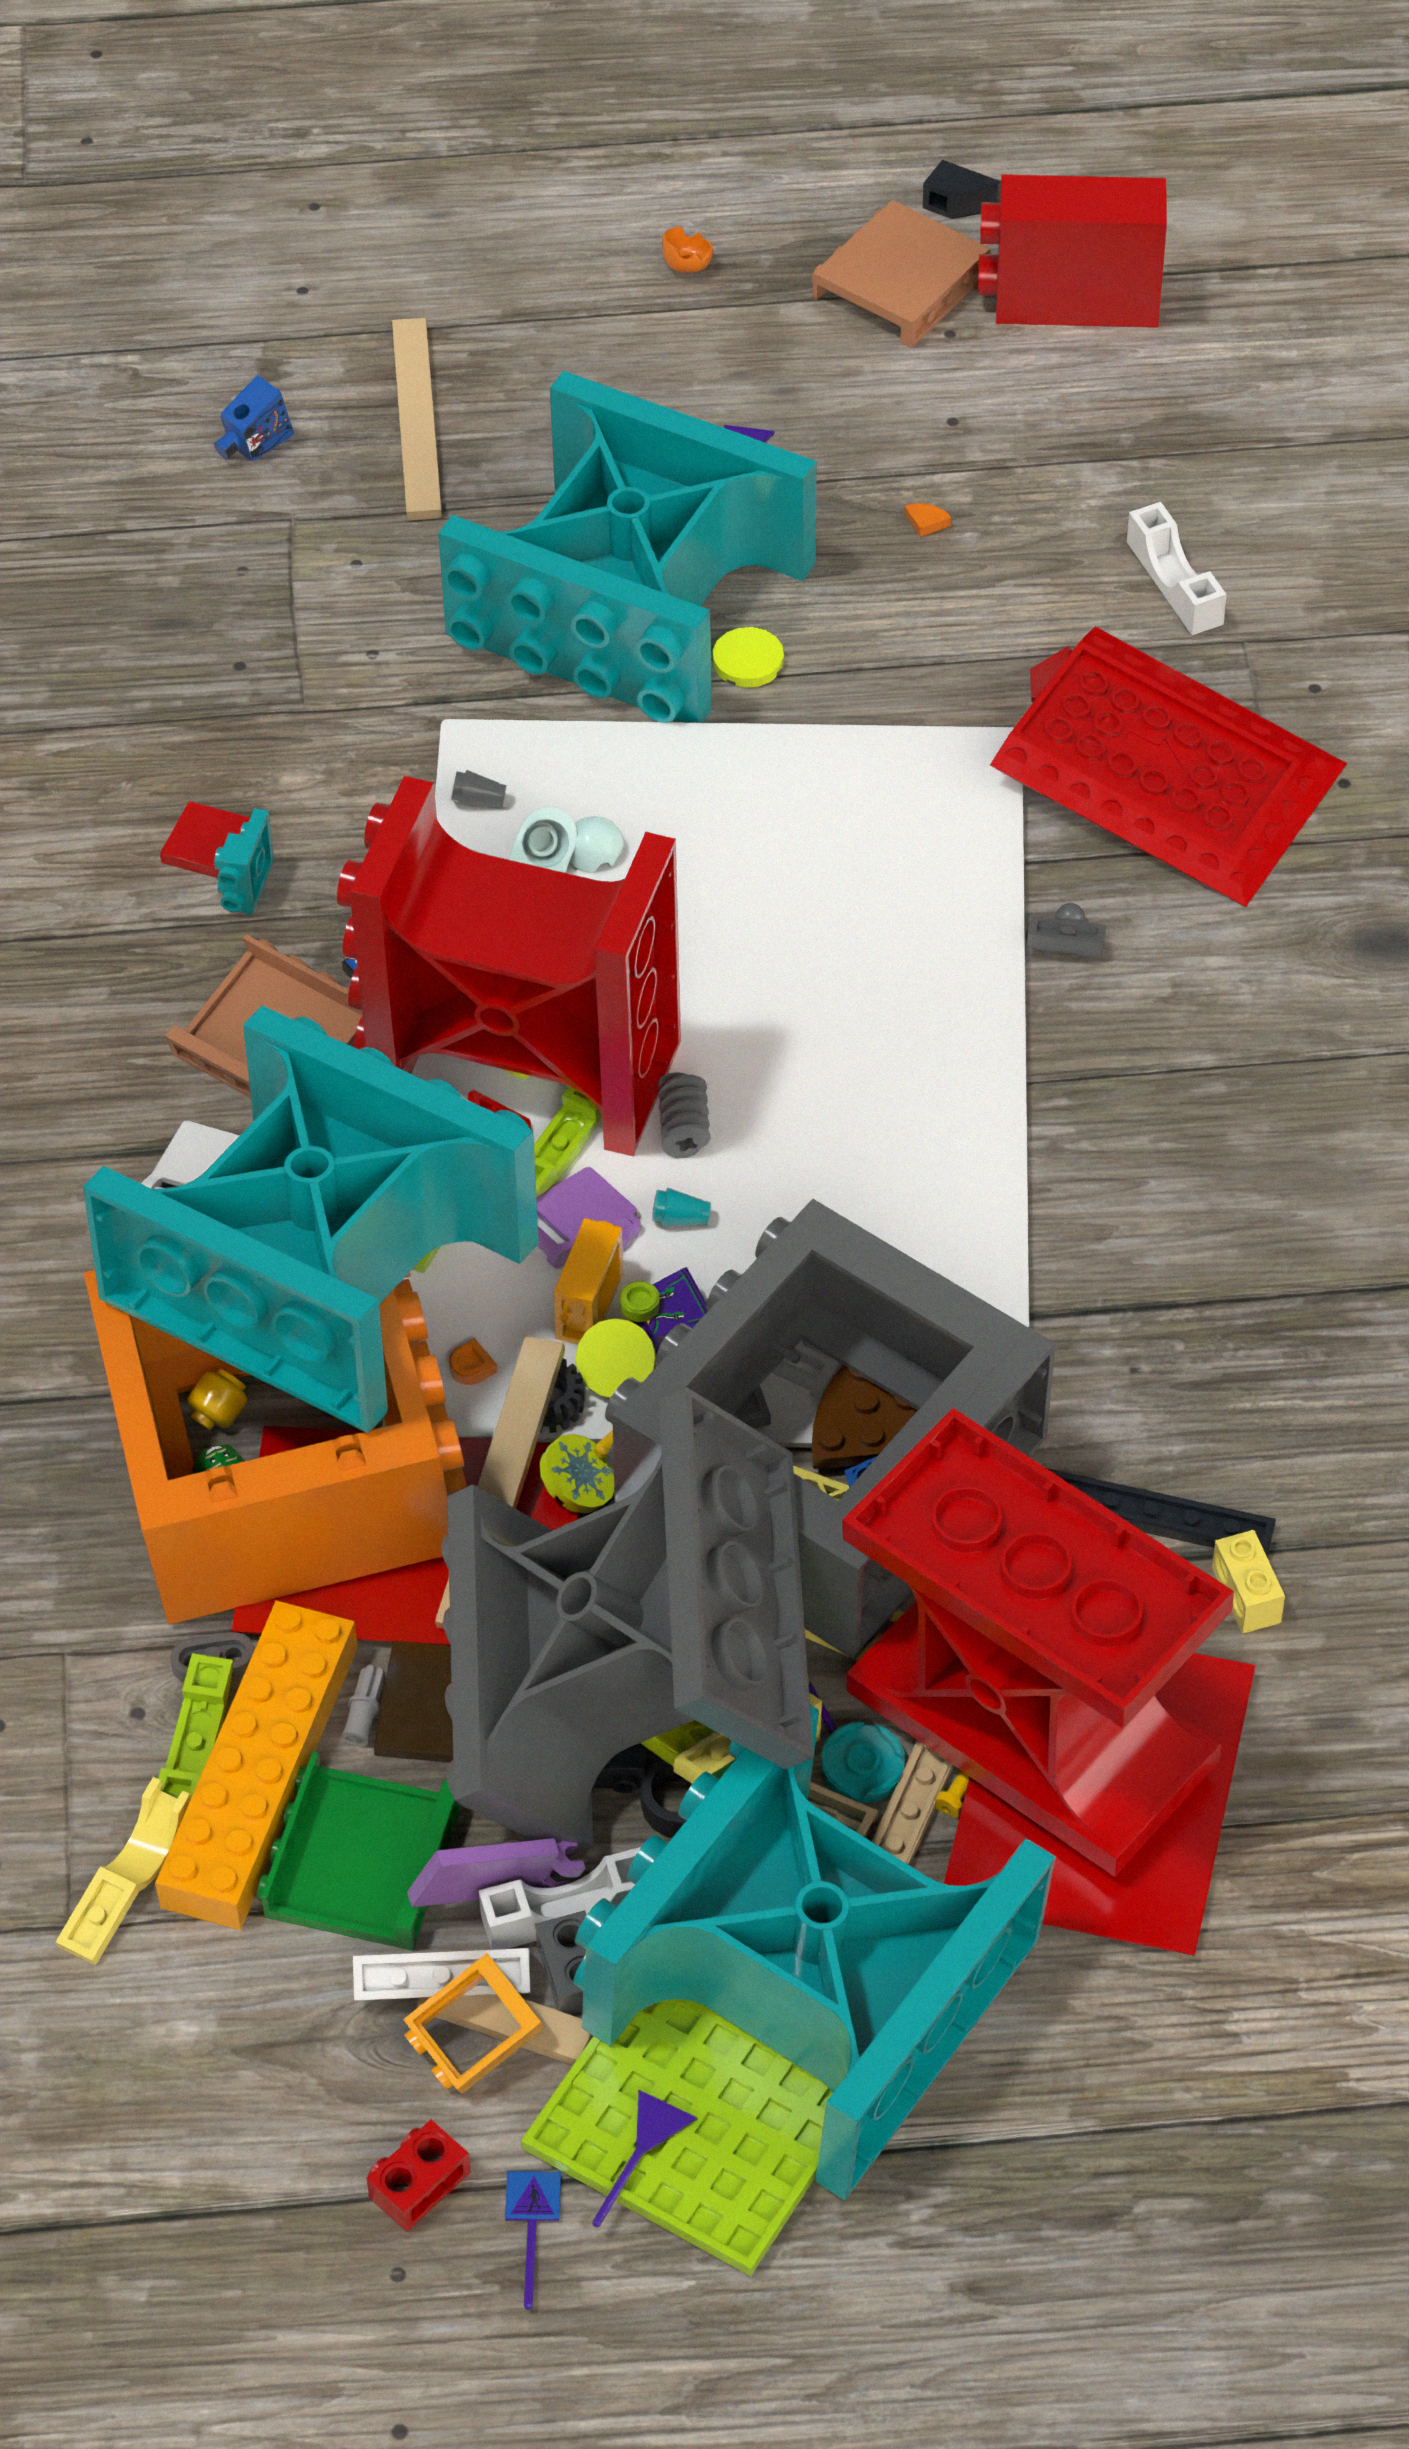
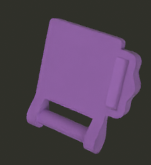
[536,1167,641,1269]

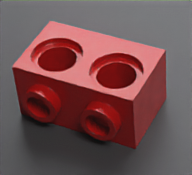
[366,2119,471,2232]

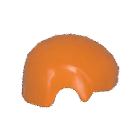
[662,226,714,273]

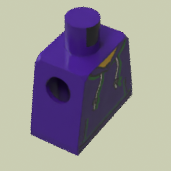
[629,1267,707,1356]

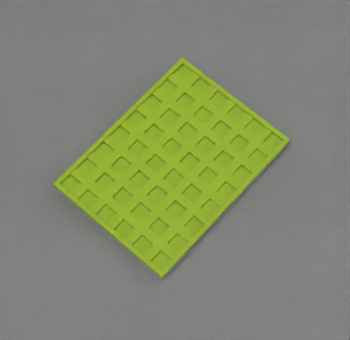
[521,1999,833,2277]

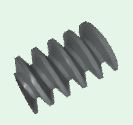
[658,1072,711,1159]

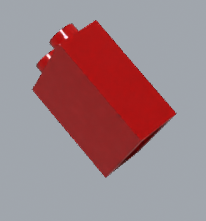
[978,174,1167,328]

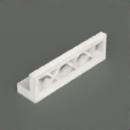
[353,1948,531,2001]

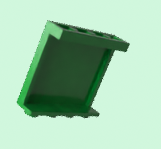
[257,1751,462,1951]

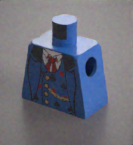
[214,375,294,461]

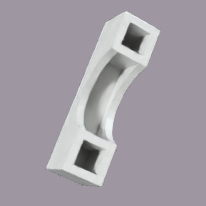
[1127,502,1227,635]
[478,1847,641,1950]

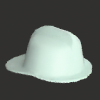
[509,806,578,873]

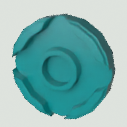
[821,1722,905,1803]

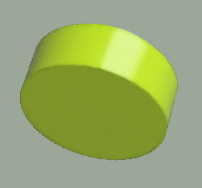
[619,1281,660,1322]

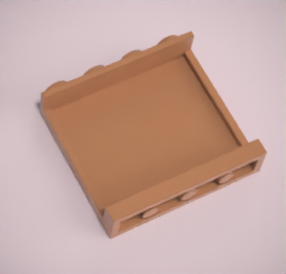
[811,200,991,348]
[165,934,362,1098]

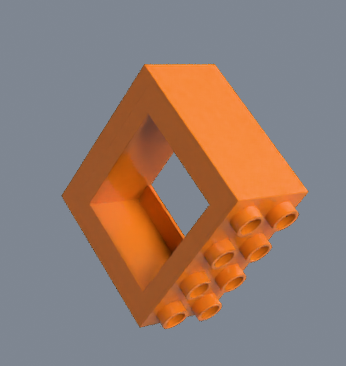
[83,1270,467,1625]

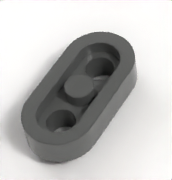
[170,1632,254,1682]

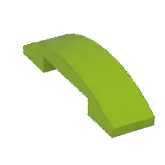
[534,1087,602,1198]
[158,1653,234,1799]

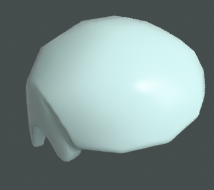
[569,816,624,872]

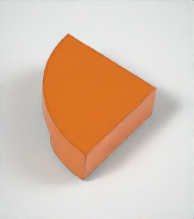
[904,503,951,537]

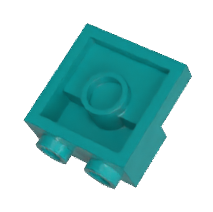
[214,808,274,915]

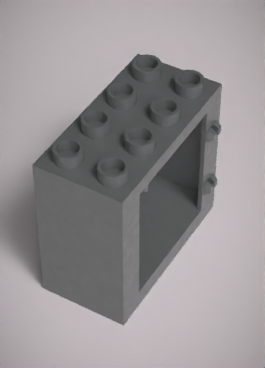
[605,1199,1056,1660]

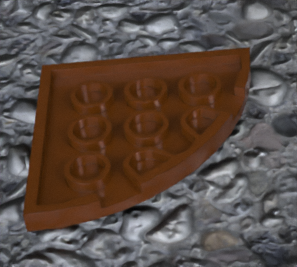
[812,1365,918,1469]

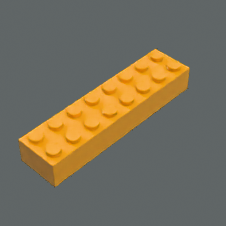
[155,1601,358,1931]

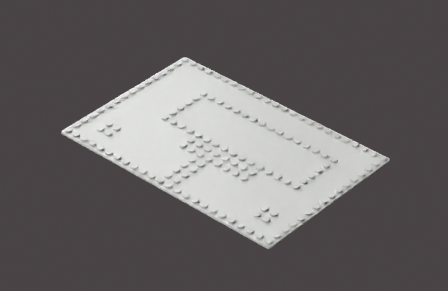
[383,719,1029,1448]

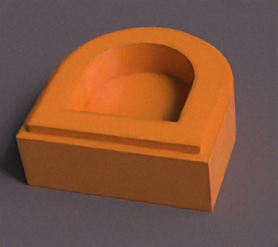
[449,1338,498,1385]

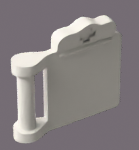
[142,1121,240,1189]

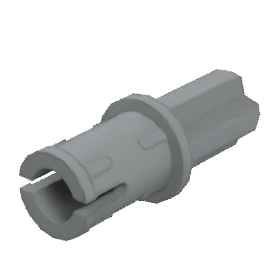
[341,1664,385,1747]

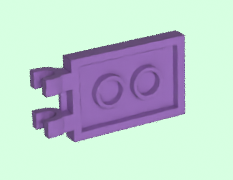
[407,1838,585,1907]

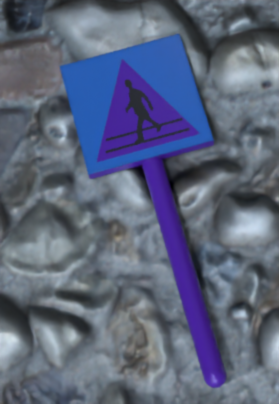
[505,2171,561,2310]

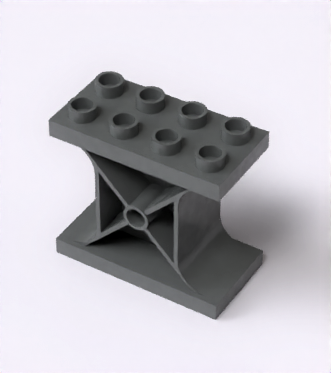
[441,1387,813,1857]

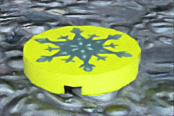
[540,1434,614,1514]

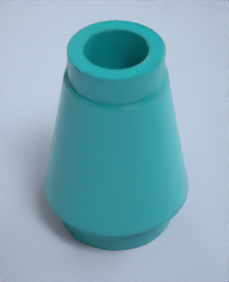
[652,1187,711,1226]

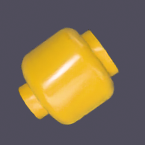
[187,1368,248,1430]

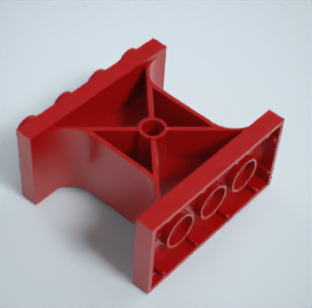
[337,776,681,1157]
[842,1408,1234,1877]

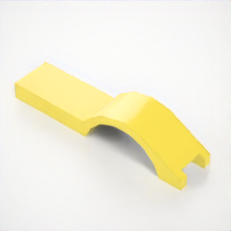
[56,1777,192,1966]

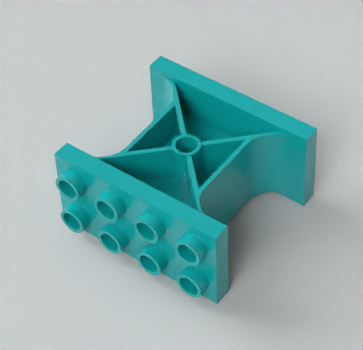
[438,370,817,723]
[83,1005,539,1433]
[573,1704,1056,2201]

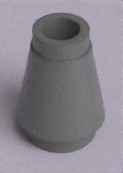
[451,769,507,807]

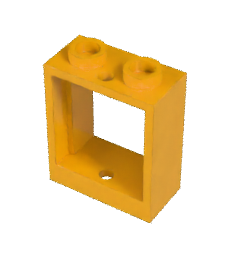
[554,1218,623,1344]
[403,1953,545,2094]

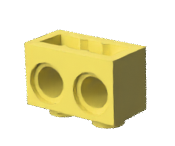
[1212,1530,1285,1634]

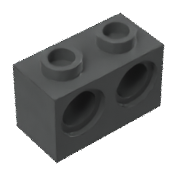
[535,1910,587,2016]

